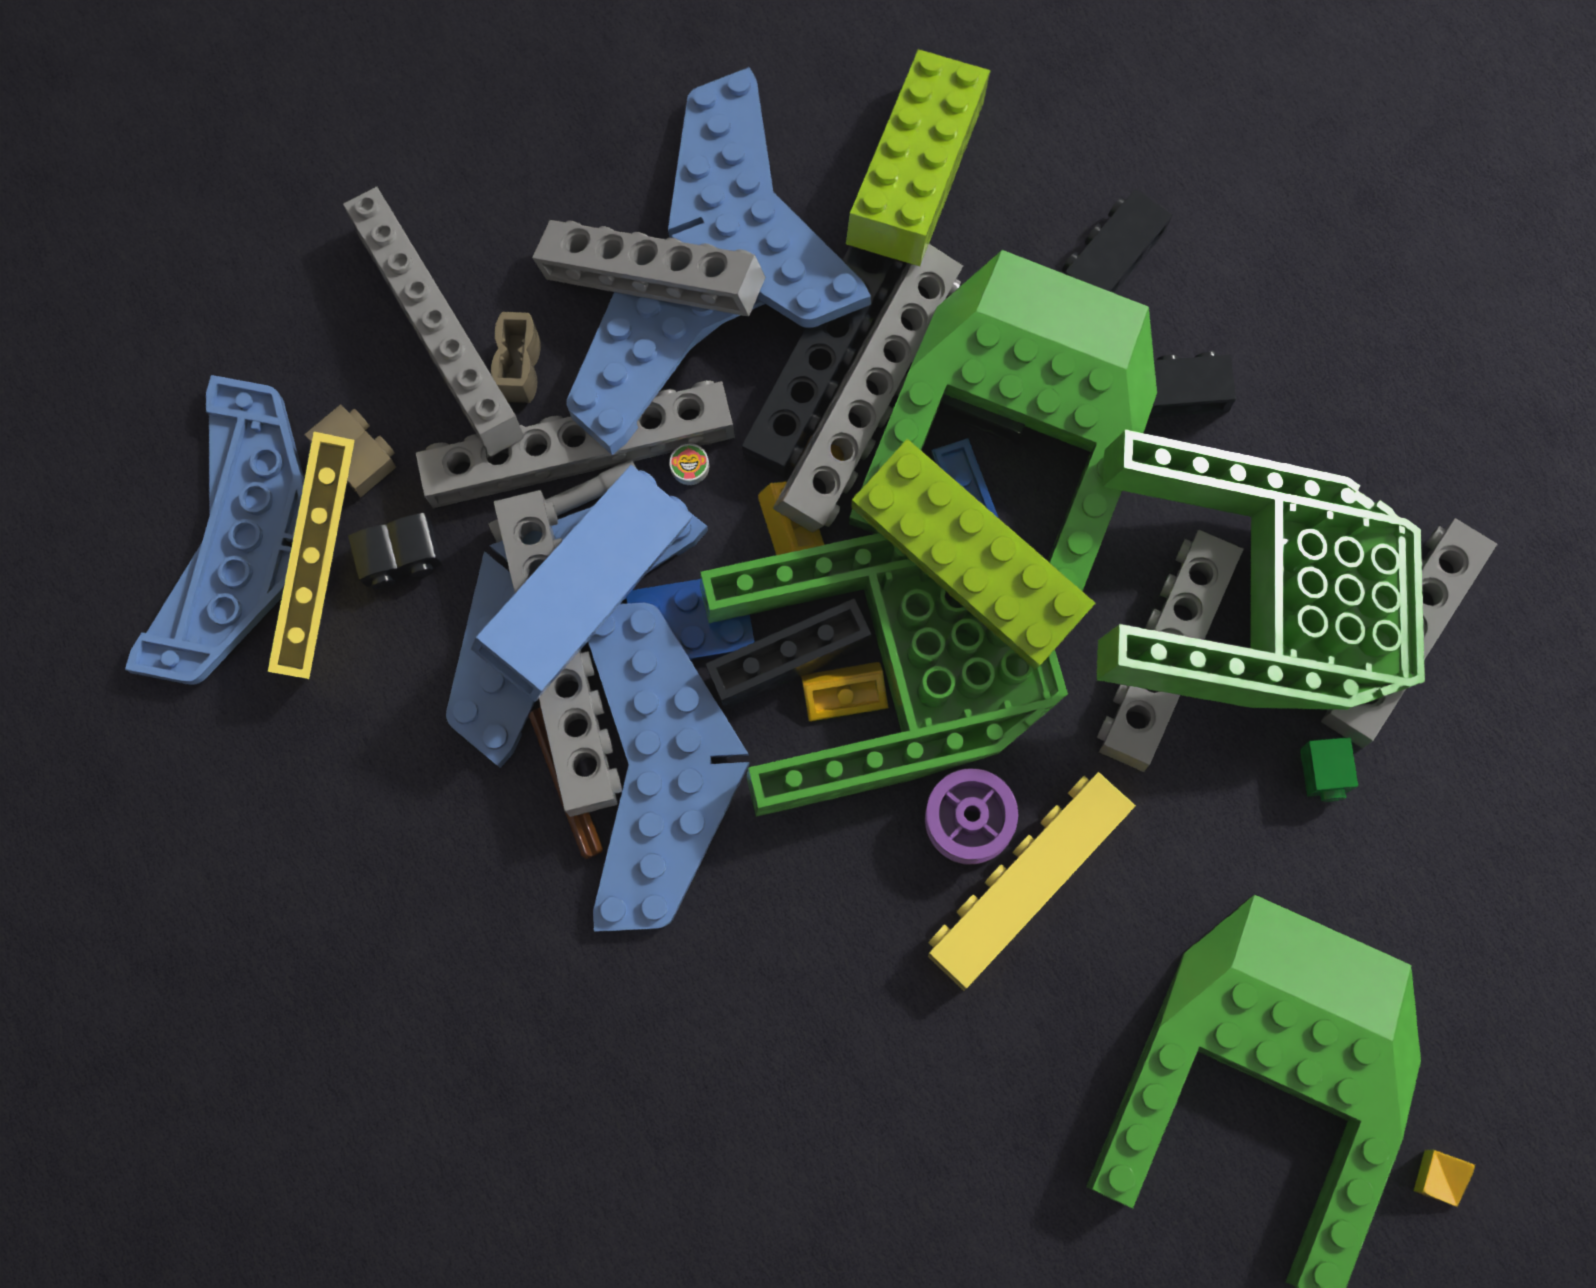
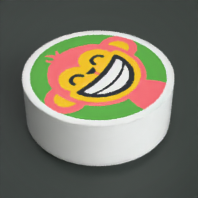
[670,444,709,485]

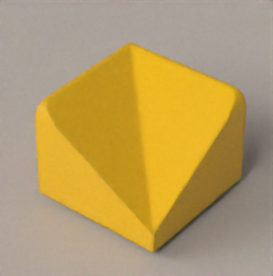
[1414,1150,1475,1207]

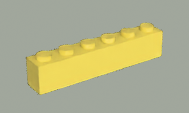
[268,432,355,679]
[928,772,1136,991]

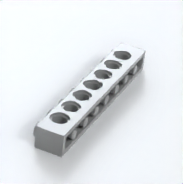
[343,187,524,456]
[773,244,963,533]
[416,381,735,508]
[494,490,622,817]

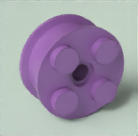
[925,769,1018,865]

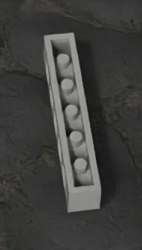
[532,220,766,316]
[1321,518,1497,748]
[1097,530,1243,772]

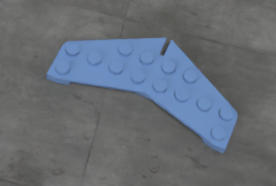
[668,67,871,328]
[567,292,765,455]
[125,375,305,685]
[446,494,708,768]
[588,603,750,932]

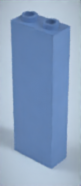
[471,465,693,702]

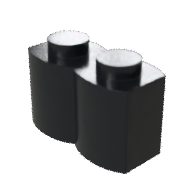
[348,513,442,590]

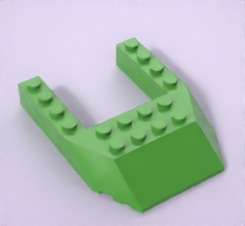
[849,250,1157,591]
[1097,430,1425,710]
[700,533,1068,817]
[1086,895,1421,1288]

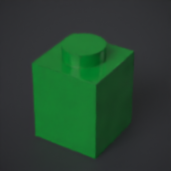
[1300,737,1358,802]

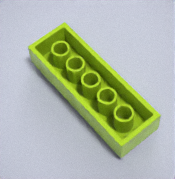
[846,49,990,266]
[852,439,1095,670]

